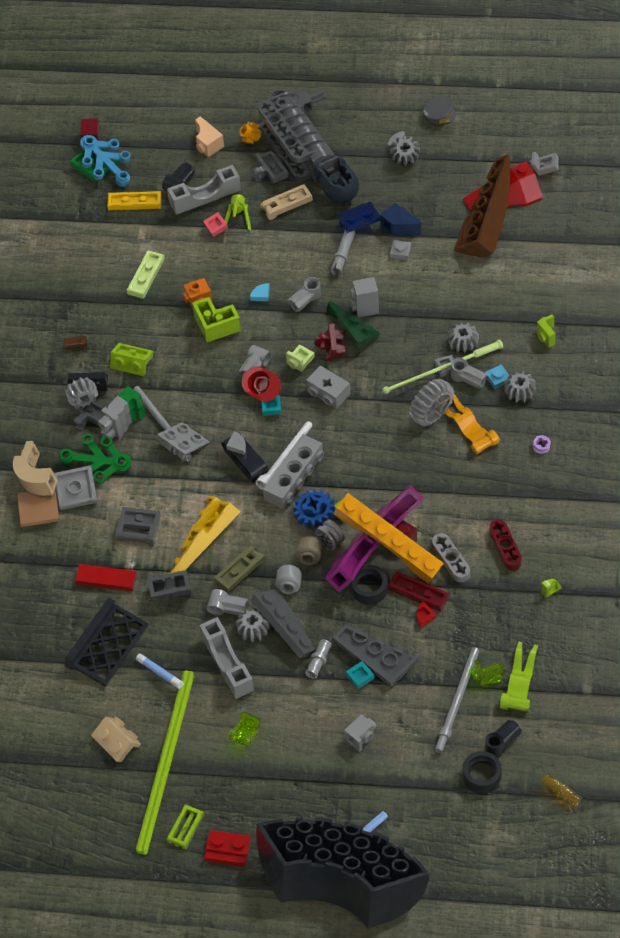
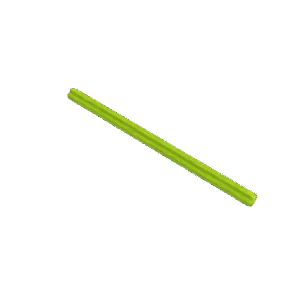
[136,670,194,855]

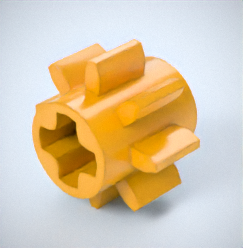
[240,122,261,144]

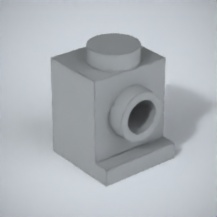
[344,714,376,752]

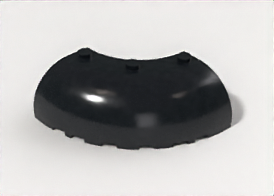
[256,817,430,928]

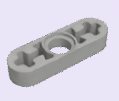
[432,533,470,582]

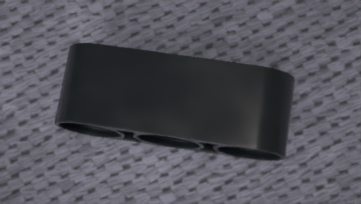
[221,432,268,481]

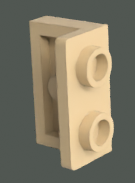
[91,717,141,762]

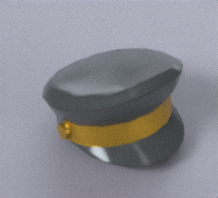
[423,96,456,124]

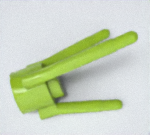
[224,194,251,231]

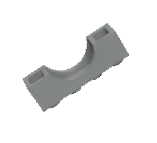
[167,165,241,215]
[200,617,254,699]

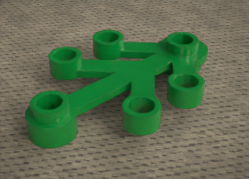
[59,434,132,484]

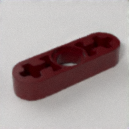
[489,520,522,571]

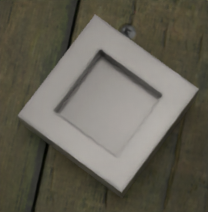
[390,240,411,261]

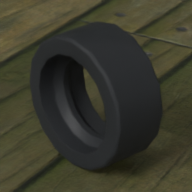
[350,565,388,604]
[463,751,502,793]

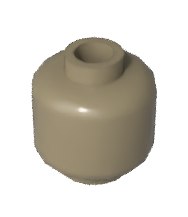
[296,536,323,565]

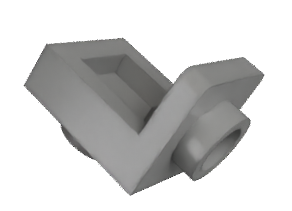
[530,152,559,176]

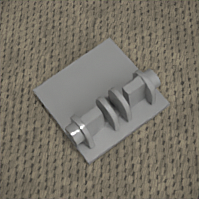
[157,422,209,462]

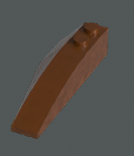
[454,154,510,258]

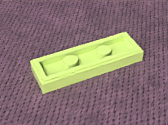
[127,250,165,299]

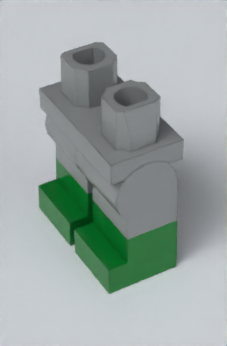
[98,386,146,441]

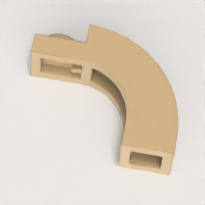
[13,441,58,496]

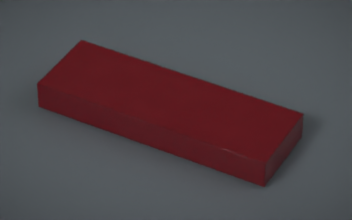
[388,571,450,612]

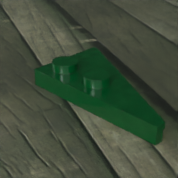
[327,301,380,348]

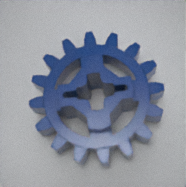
[293,488,336,529]

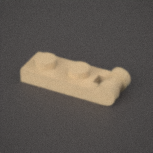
[260,184,313,220]

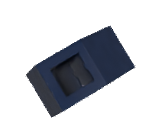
[380,203,421,236]

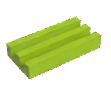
[167,804,204,850]

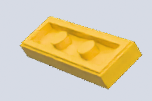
[108,191,162,210]

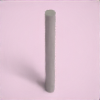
[133,386,171,431]

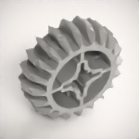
[409,378,455,427]

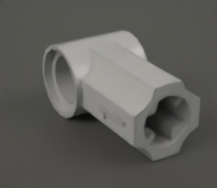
[288,277,321,312]
[238,345,271,378]
[450,358,488,389]
[206,589,248,616]

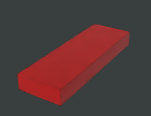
[75,564,137,591]

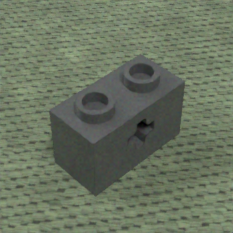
[148,570,192,601]

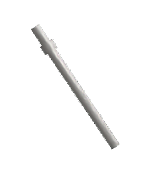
[435,647,479,753]

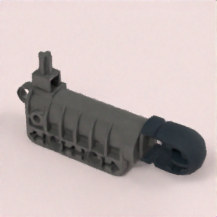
[258,90,359,204]

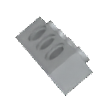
[263,434,324,509]

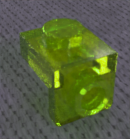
[471,659,504,686]
[229,711,261,747]

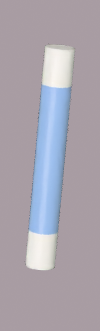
[136,654,184,689]

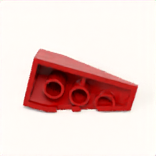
[463,162,543,213]

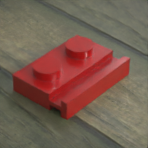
[204,830,252,867]

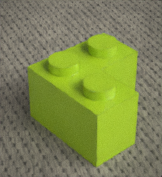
[192,297,241,343]

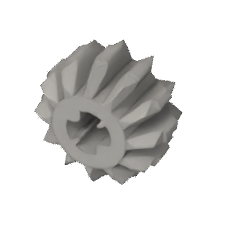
[390,135,420,166]
[447,322,479,353]
[504,371,536,403]
[65,377,98,409]
[236,607,270,642]

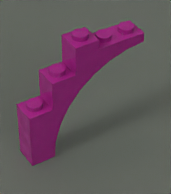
[325,485,424,592]

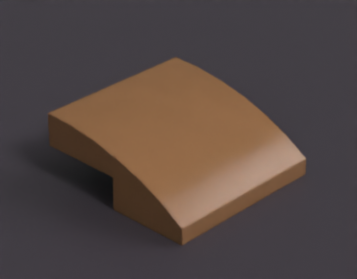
[18,487,60,527]

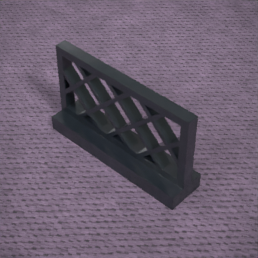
[65,597,149,687]

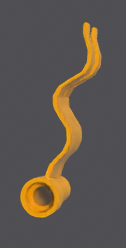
[445,394,500,455]

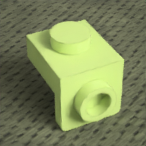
[286,345,315,372]

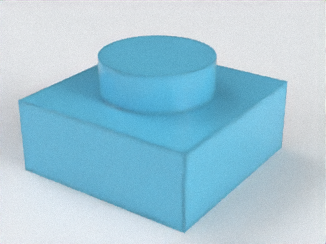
[485,365,509,389]

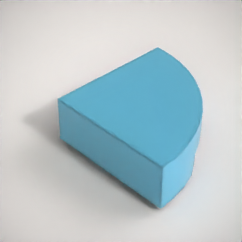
[250,283,270,301]

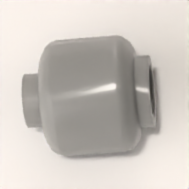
[275,565,302,594]

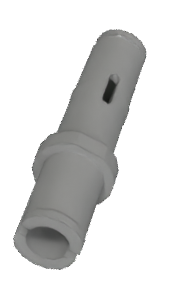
[330,229,355,275]

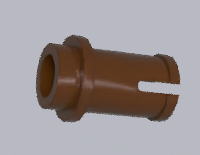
[64,334,88,350]

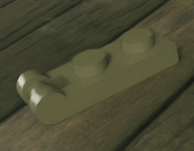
[214,545,267,593]

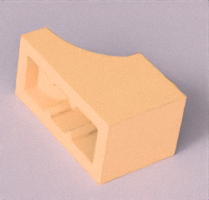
[195,116,224,157]

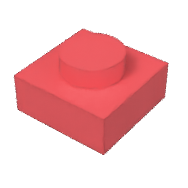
[203,212,228,237]

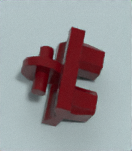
[314,323,345,361]

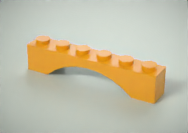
[334,493,444,584]

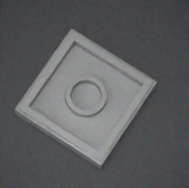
[54,465,98,511]

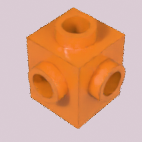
[183,278,212,309]

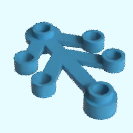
[80,135,131,187]

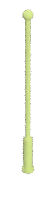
[383,340,503,394]

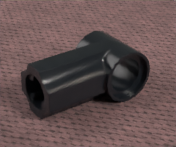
[162,162,195,191]
[484,720,522,758]

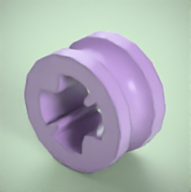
[533,435,551,454]

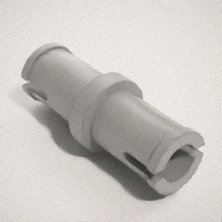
[305,639,332,679]

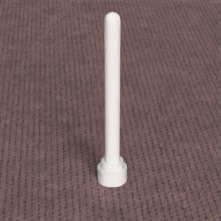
[256,421,312,490]

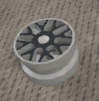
[315,519,345,550]

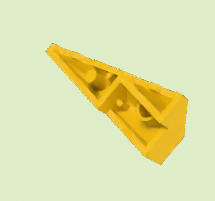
[168,496,241,574]

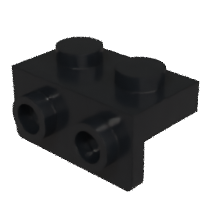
[68,372,108,391]

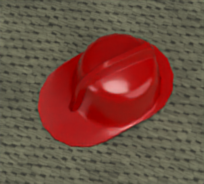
[242,366,281,402]

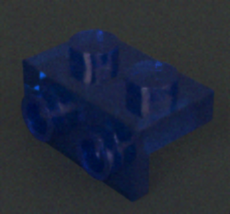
[338,201,380,233]

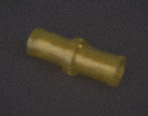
[541,772,582,808]

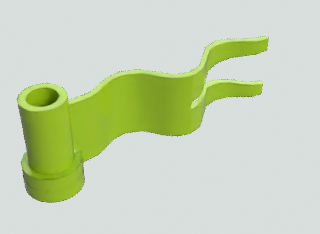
[500,642,538,712]

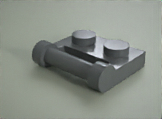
[115,507,161,544]

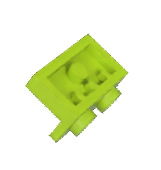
[110,343,153,376]

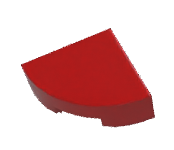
[416,602,436,629]

